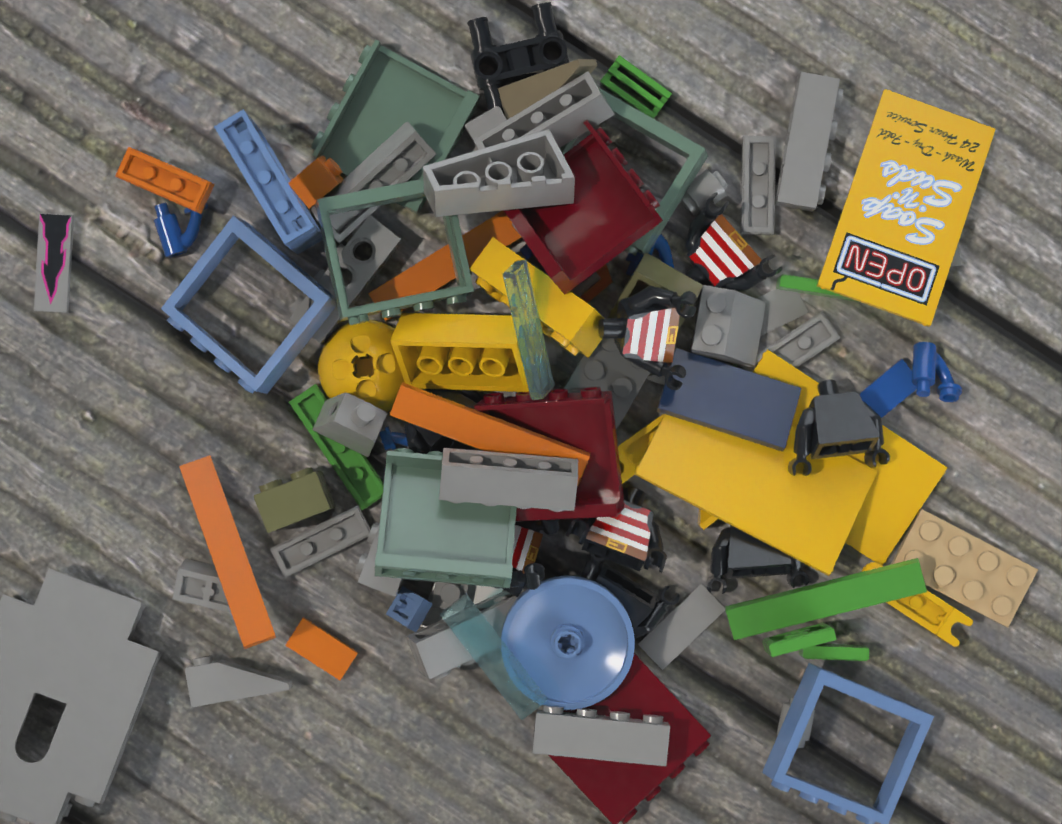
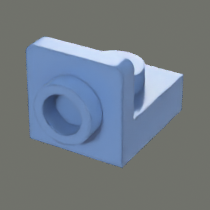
[386,586,433,632]

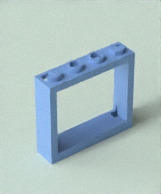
[214,109,323,255]
[161,216,337,394]
[762,663,934,824]

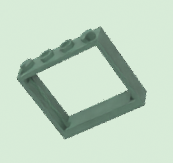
[560,89,708,256]
[315,179,474,325]

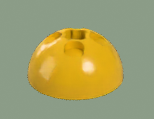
[318,320,405,412]

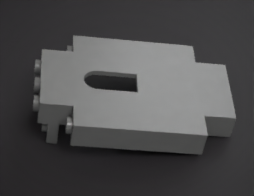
[0,568,162,824]

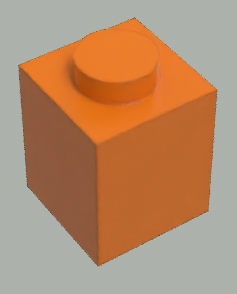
[289,155,343,209]

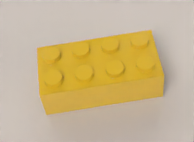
[469,237,605,358]
[390,313,541,392]

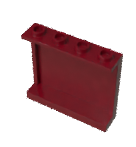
[504,120,663,295]
[474,387,624,521]
[533,652,711,824]

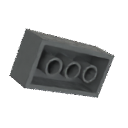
[564,338,650,430]

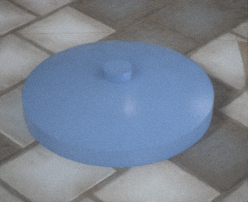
[501,576,635,710]

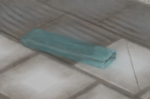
[503,260,555,400]
[440,593,548,720]

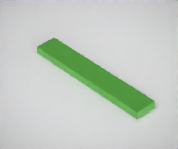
[725,558,927,640]

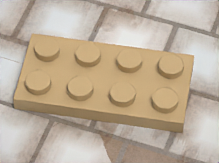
[890,509,1038,628]

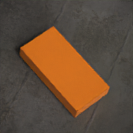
[285,617,359,681]

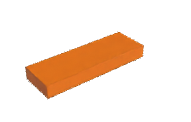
[115,147,215,214]

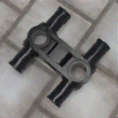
[467,2,569,114]

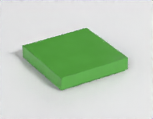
[762,622,837,657]

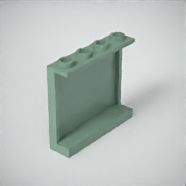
[311,39,480,215]
[375,448,517,588]

